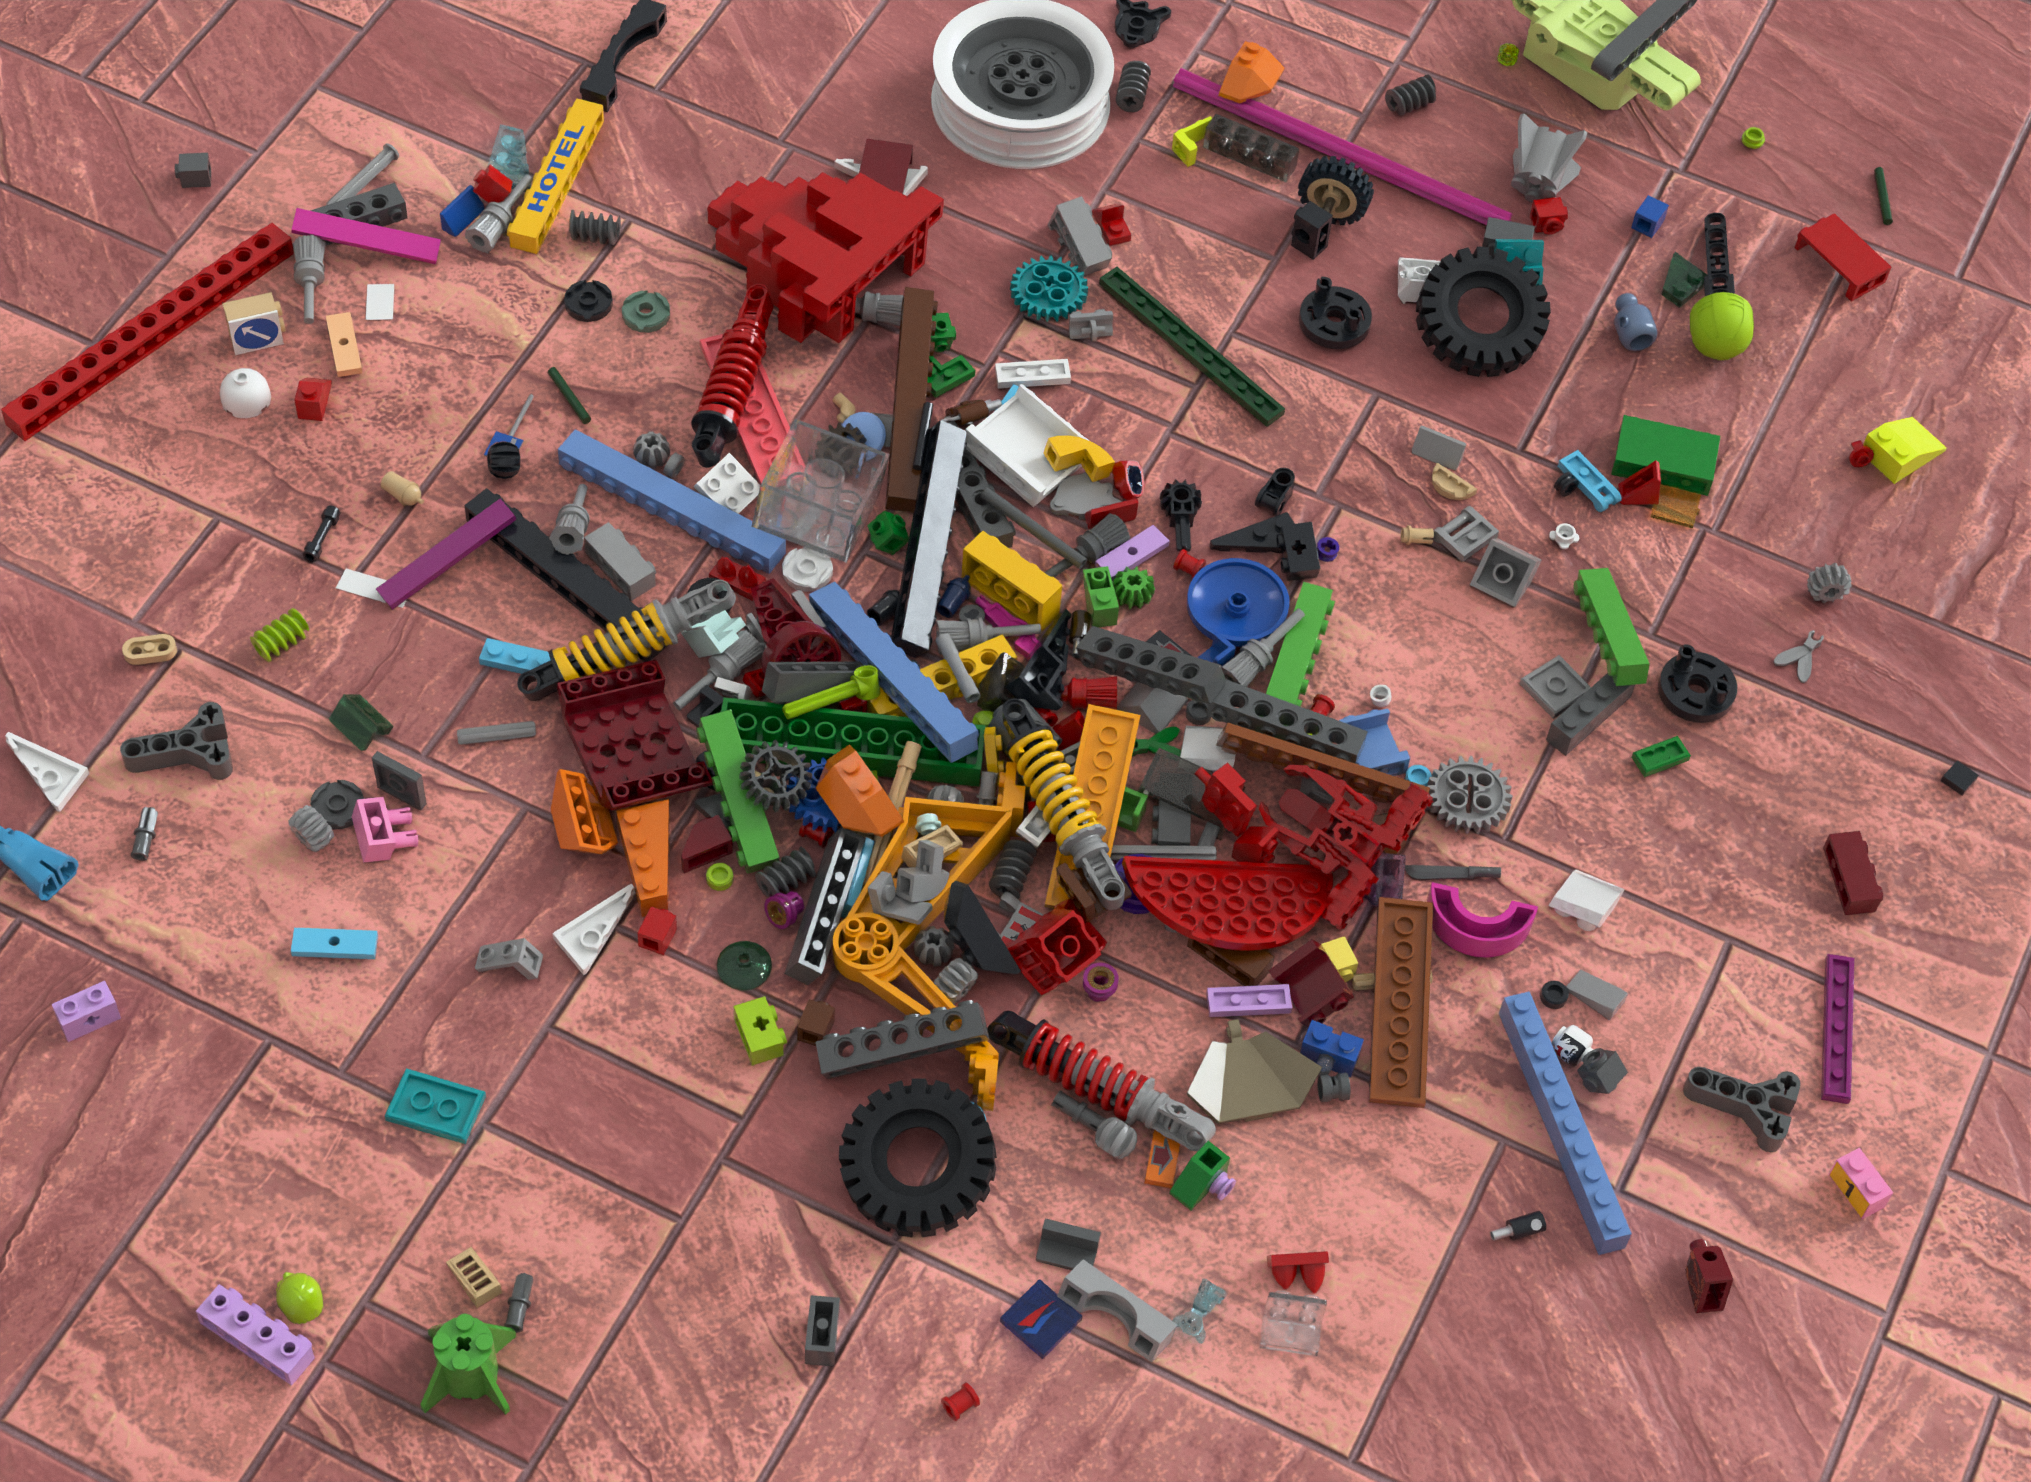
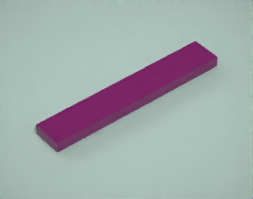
[376,499,517,610]
[1821,954,1855,1104]

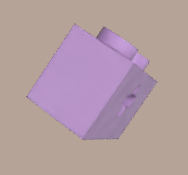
[52,981,121,1042]

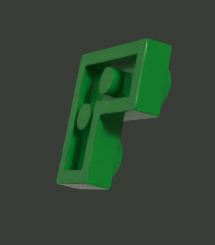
[927,355,976,398]

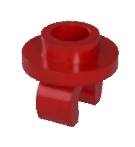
[1849,440,1874,467]

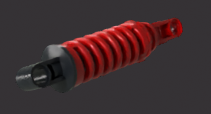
[691,284,774,468]

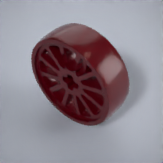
[762,621,841,676]

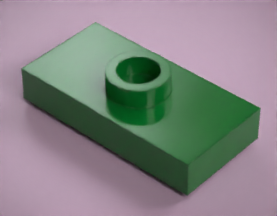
[1631,736,1691,778]

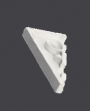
[5,732,89,812]

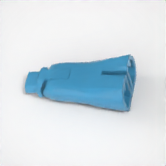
[0,826,79,901]

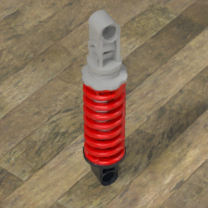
[987,1011,1216,1151]

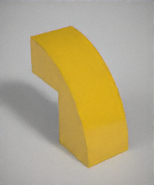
[1043,436,1115,482]

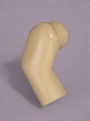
[833,393,856,423]

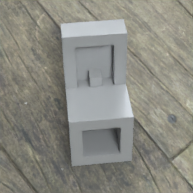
[896,840,950,902]

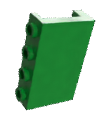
[1611,415,1721,496]

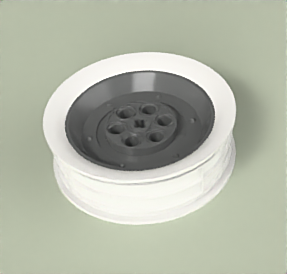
[931,0,1114,169]

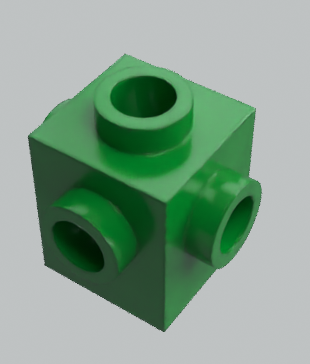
[930,313,956,353]
[867,510,909,555]

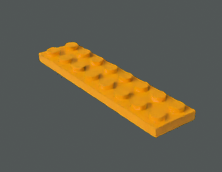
[1044,704,1141,918]

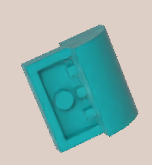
[1494,239,1544,286]

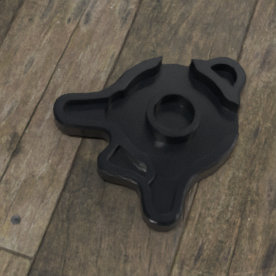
[1114,0,1171,48]

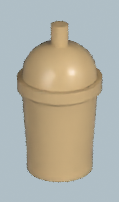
[381,471,424,506]

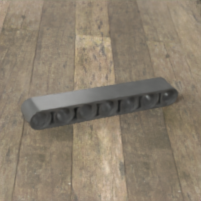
[1591,0,1697,81]

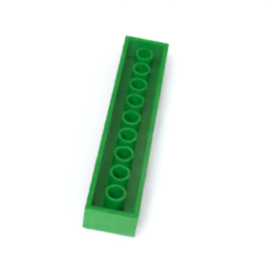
[721,697,986,787]

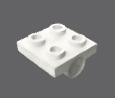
[693,453,762,514]

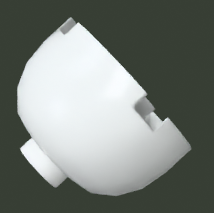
[220,368,271,418]

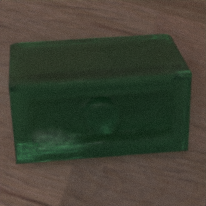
[329,694,394,751]

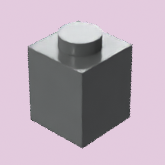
[175,153,211,188]

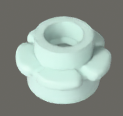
[915,813,942,836]

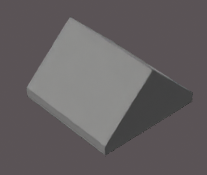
[1117,682,1188,734]

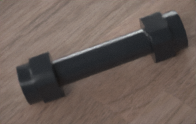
[302,505,341,562]

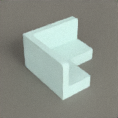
[681,610,746,658]

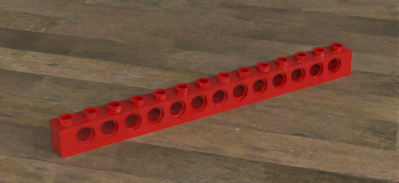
[1,223,294,441]

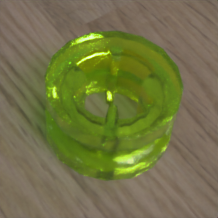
[1497,43,1519,66]

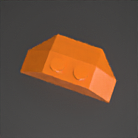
[1218,41,1285,104]
[816,745,904,837]
[551,769,618,854]

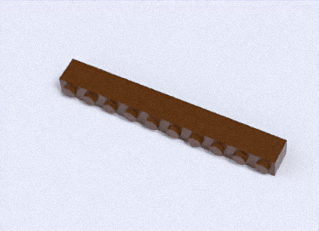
[885,287,938,513]

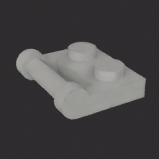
[1433,506,1499,562]

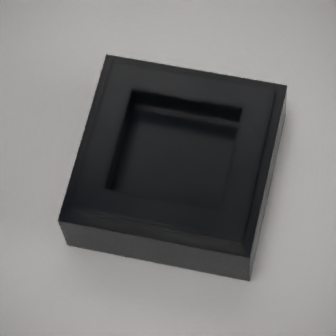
[1941,760,1979,796]

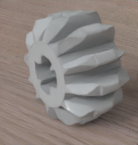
[1807,563,1852,603]
[288,805,334,852]
[934,958,978,1004]

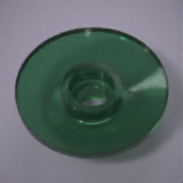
[717,941,772,990]

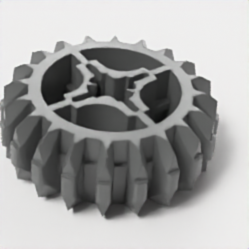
[739,740,812,813]

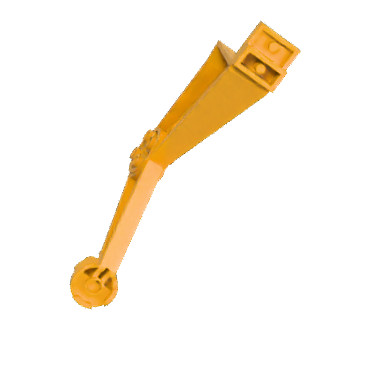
[833,762,1026,1112]

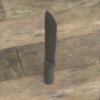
[1404,865,1501,879]

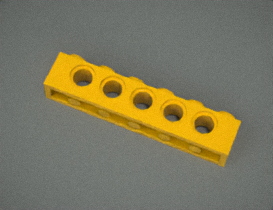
[867,634,1017,717]

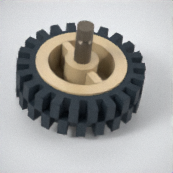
[1298,156,1374,225]

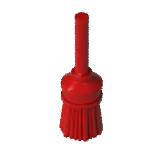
[1013,676,1118,710]

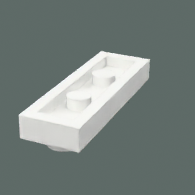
[995,359,1071,389]

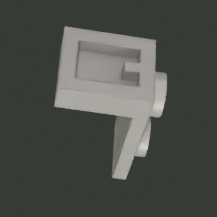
[868,871,933,924]
[475,938,543,980]

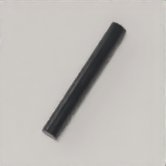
[913,402,933,470]

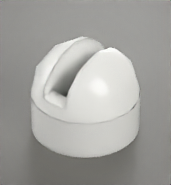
[1370,685,1392,707]

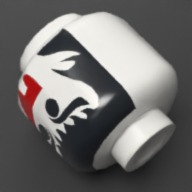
[1552,1025,1594,1066]

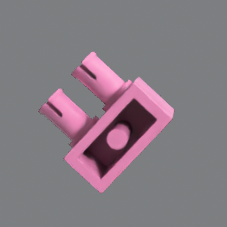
[352,797,418,863]

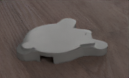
[1050,471,1122,520]

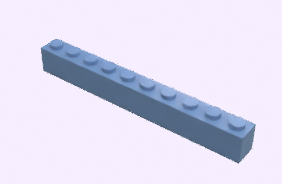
[558,429,786,574]
[809,582,979,763]
[1499,991,1632,1255]

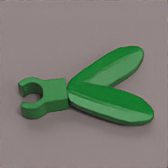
[1132,727,1181,762]

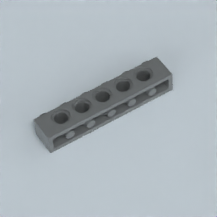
[929,421,1016,548]
[1076,626,1226,704]
[1206,679,1368,764]
[816,1000,989,1079]

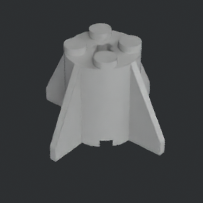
[1511,113,1587,203]

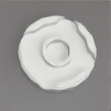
[782,546,833,592]

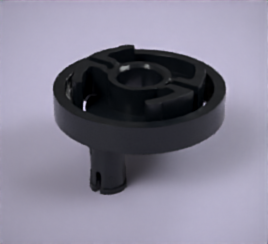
[1299,276,1372,349]
[1658,644,1737,723]

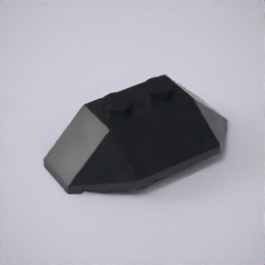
[944,881,1021,974]

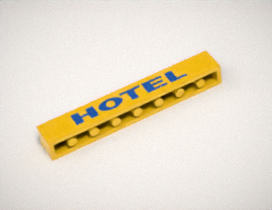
[507,98,604,254]

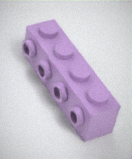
[196,1284,315,1386]

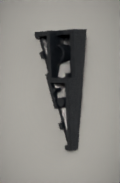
[1006,608,1072,710]

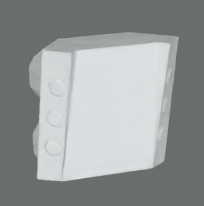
[1398,257,1440,304]
[1177,725,1236,774]
[1549,870,1625,931]

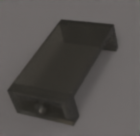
[1138,748,1245,840]

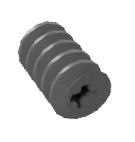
[1116,61,1151,112]
[1385,74,1436,116]
[569,210,621,245]
[989,840,1037,899]
[755,846,816,897]

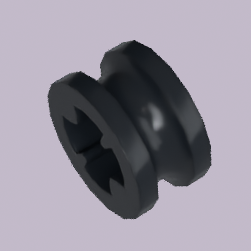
[1554,472,1579,497]

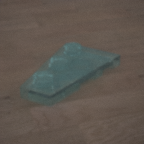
[488,124,531,192]

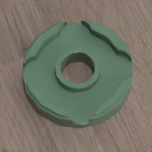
[622,291,670,332]

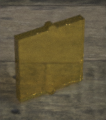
[1650,484,1701,528]

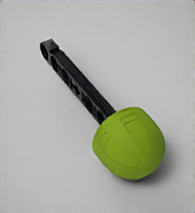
[1690,212,1754,360]

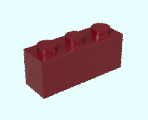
[1823,831,1883,915]

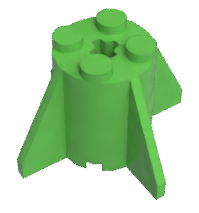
[420,1314,516,1415]

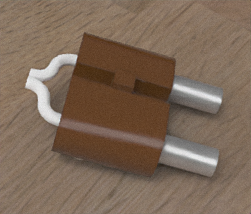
[942,399,1002,426]

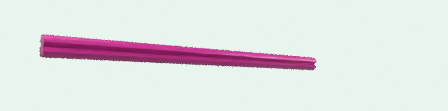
[1173,68,1513,225]

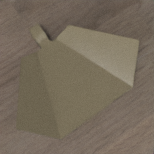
[1187,1019,1322,1124]

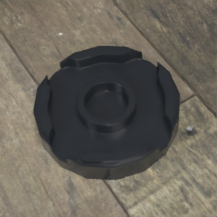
[564,280,613,322]

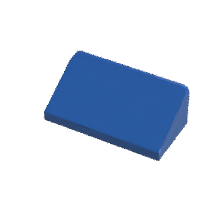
[440,185,485,237]

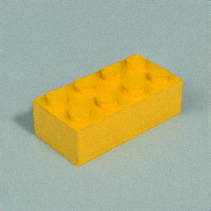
[961,531,1062,633]

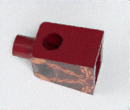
[1685,1239,1733,1313]

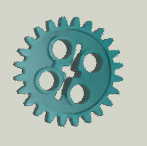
[1010,255,1088,322]

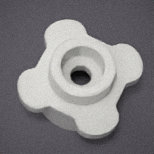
[1549,523,1579,549]

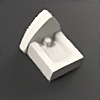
[714,677,752,700]

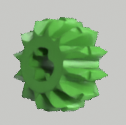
[1112,566,1155,609]

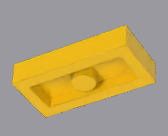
[984,727,1005,785]

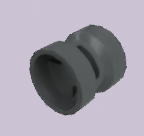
[1317,1072,1351,1102]

